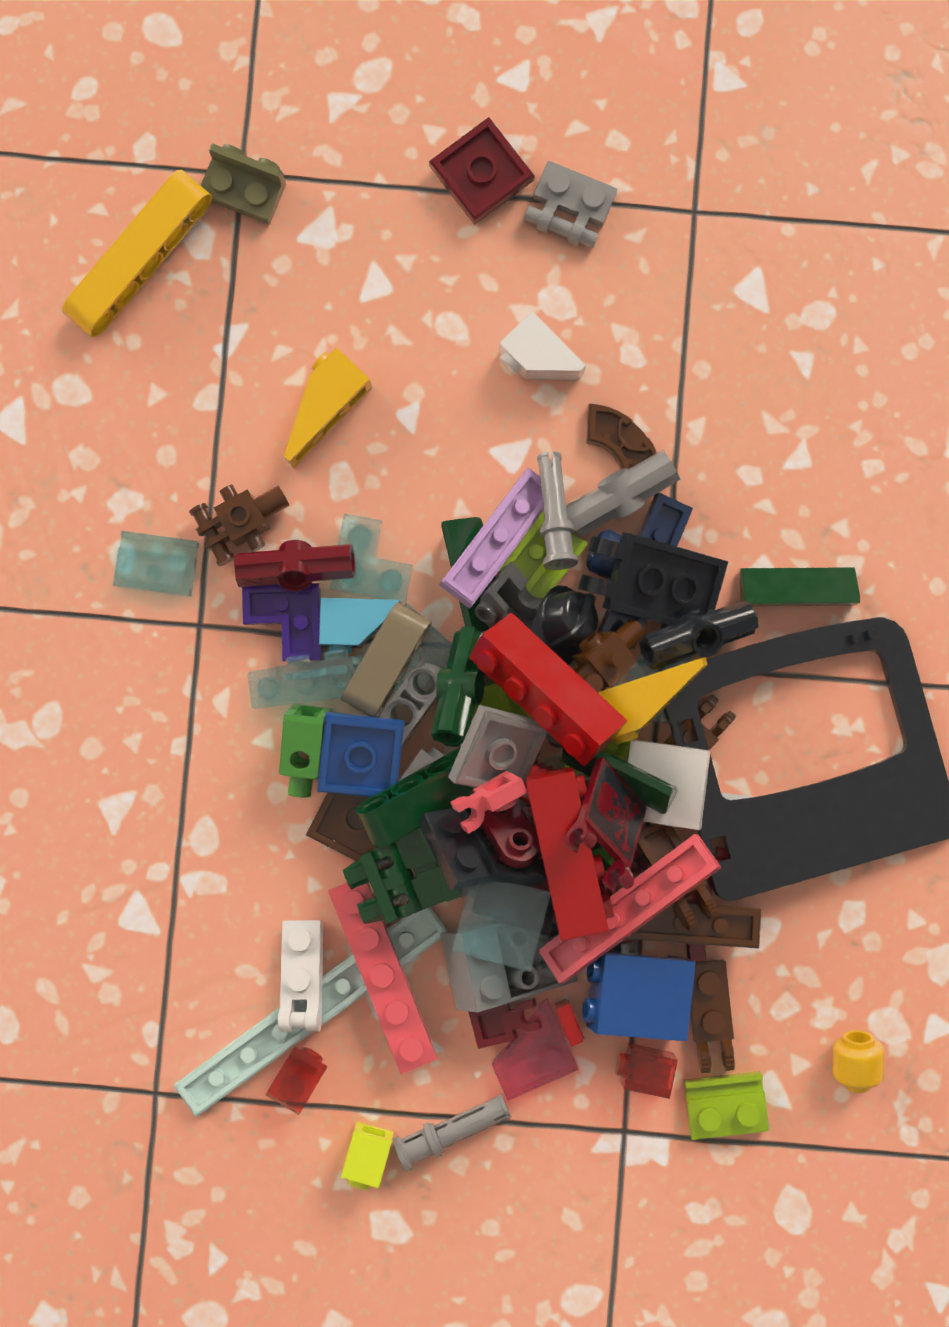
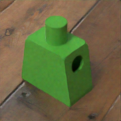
[279,704,332,798]

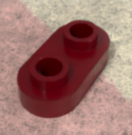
[481,803,539,868]

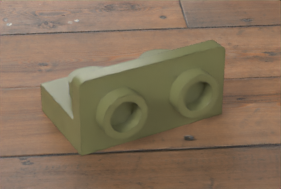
[201,143,286,225]

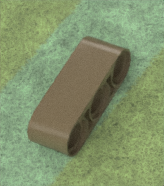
[341,602,432,717]

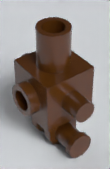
[189,484,290,566]
[572,618,646,693]

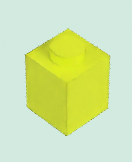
[341,1122,394,1190]

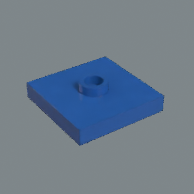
[317,712,405,797]

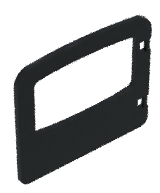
[664,617,949,901]

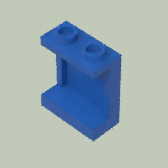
[582,952,696,1041]

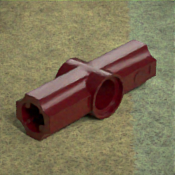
[234,540,356,592]

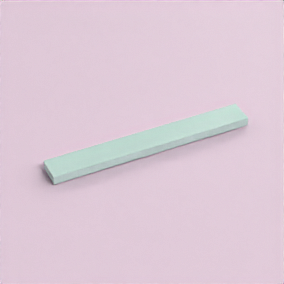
[173,907,448,1117]

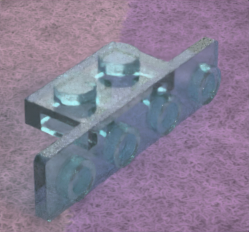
[247,649,403,709]

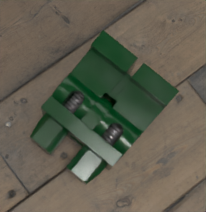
[343,827,463,924]

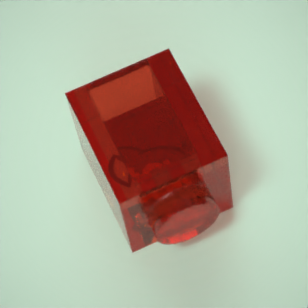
[615,1042,678,1099]

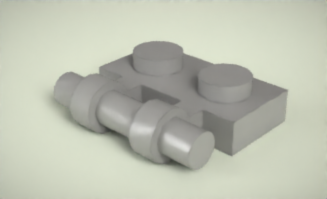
[524,160,618,248]

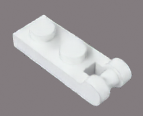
[278,920,324,1032]

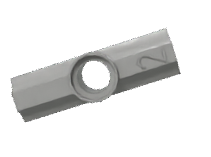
[566,449,681,537]

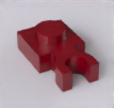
[468,998,543,1049]

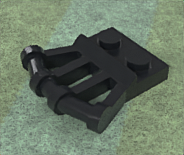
[418,808,546,891]

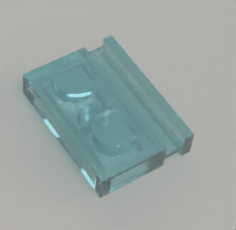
[113,531,199,597]

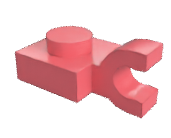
[451,771,528,834]

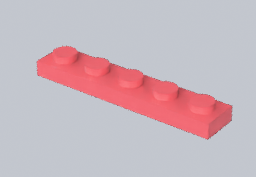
[538,834,722,984]
[328,882,438,1074]

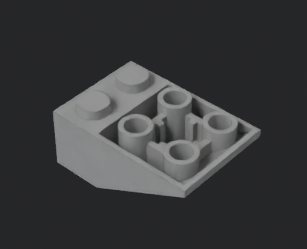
[440,912,577,1012]

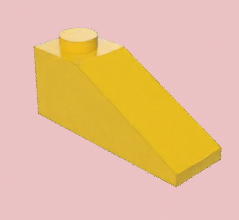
[284,347,372,468]
[599,658,708,745]

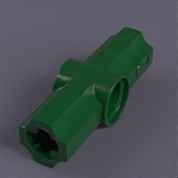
[431,627,485,747]

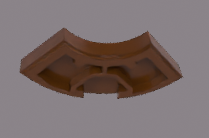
[586,404,657,470]

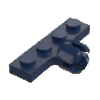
[586,493,693,649]

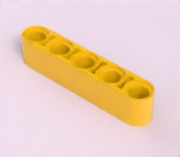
[62,170,212,338]

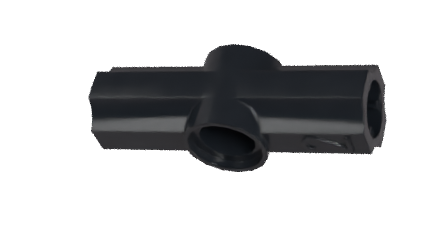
[639,600,759,670]

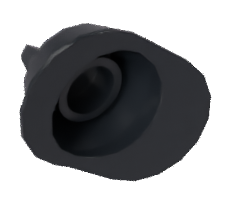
[530,585,598,665]

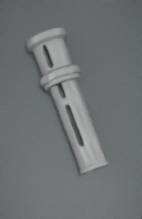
[537,451,578,570]
[392,1094,511,1172]

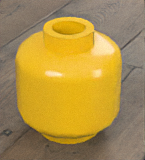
[832,1030,885,1093]

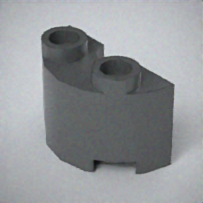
[475,561,543,629]

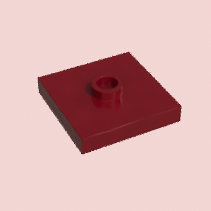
[429,117,535,225]

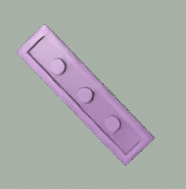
[439,467,543,609]

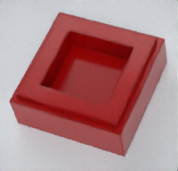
[554,999,585,1047]

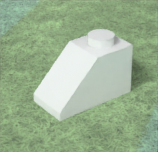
[499,311,586,380]

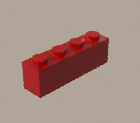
[469,612,628,766]
[526,766,614,941]

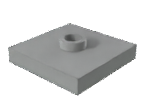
[448,705,548,788]

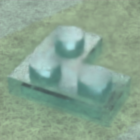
[330,513,413,604]

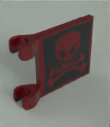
[565,757,647,892]

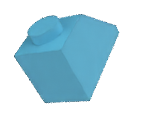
[319,598,400,654]

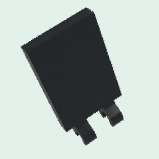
[578,532,728,633]

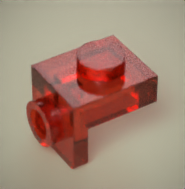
[265,1047,328,1115]

